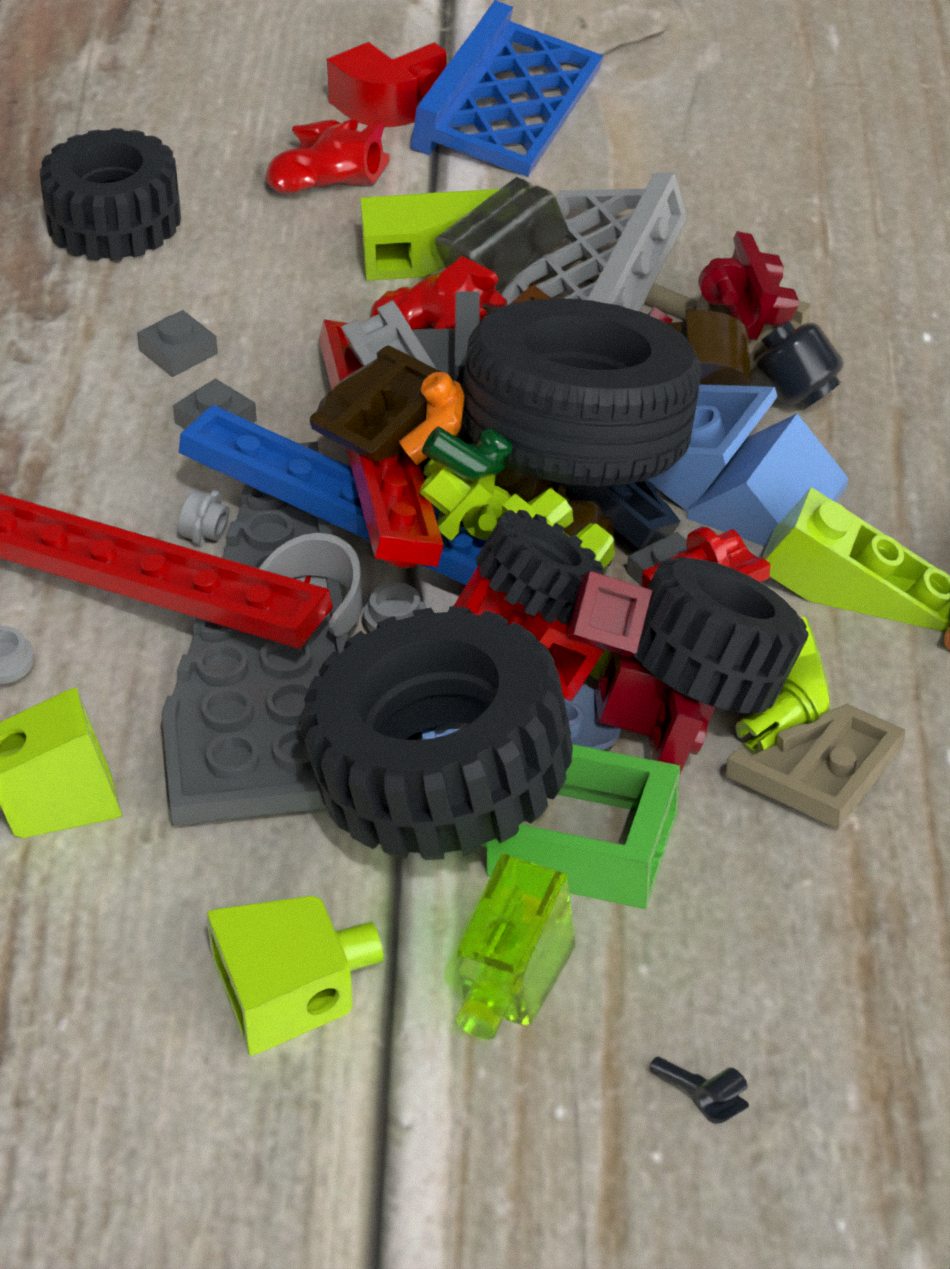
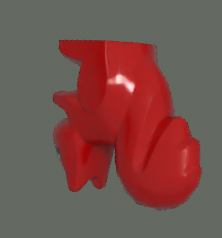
[265,119,389,194]
[370,256,508,330]

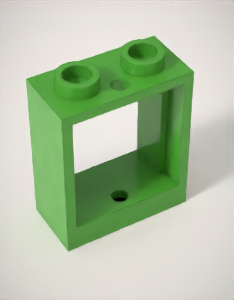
[482,744,680,909]

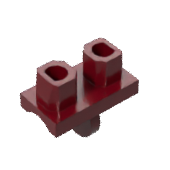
[698,231,799,340]

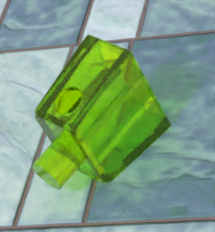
[456,853,576,1040]

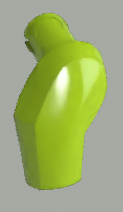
[735,617,830,755]

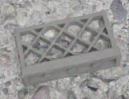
[492,172,688,312]

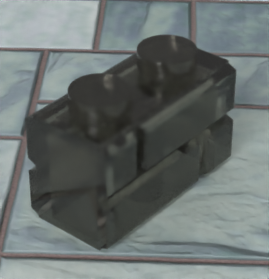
[434,177,569,291]

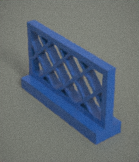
[410,0,603,177]

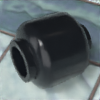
[756,320,843,410]

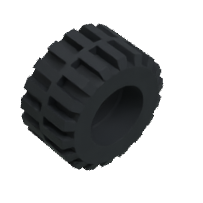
[39,128,181,261]
[633,557,809,714]

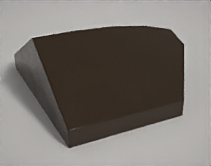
[309,345,452,462]

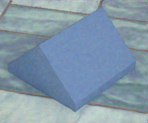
[647,385,778,512]
[687,413,848,546]

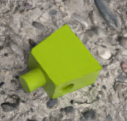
[0,687,123,838]
[206,895,384,1056]

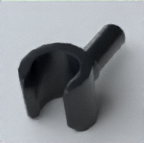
[650,1056,749,1124]

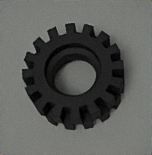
[476,510,604,624]

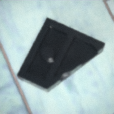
[558,480,681,550]

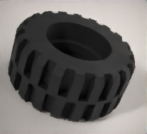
[301,606,573,860]

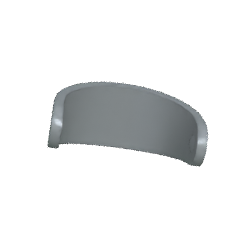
[259,533,362,637]

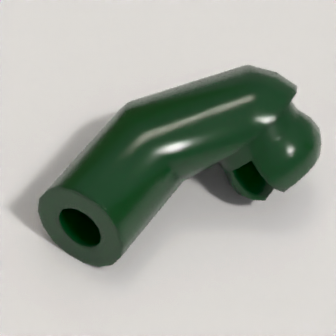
[422,426,513,480]

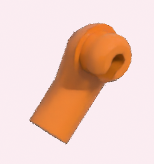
[399,372,465,466]

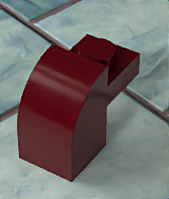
[594,652,715,774]

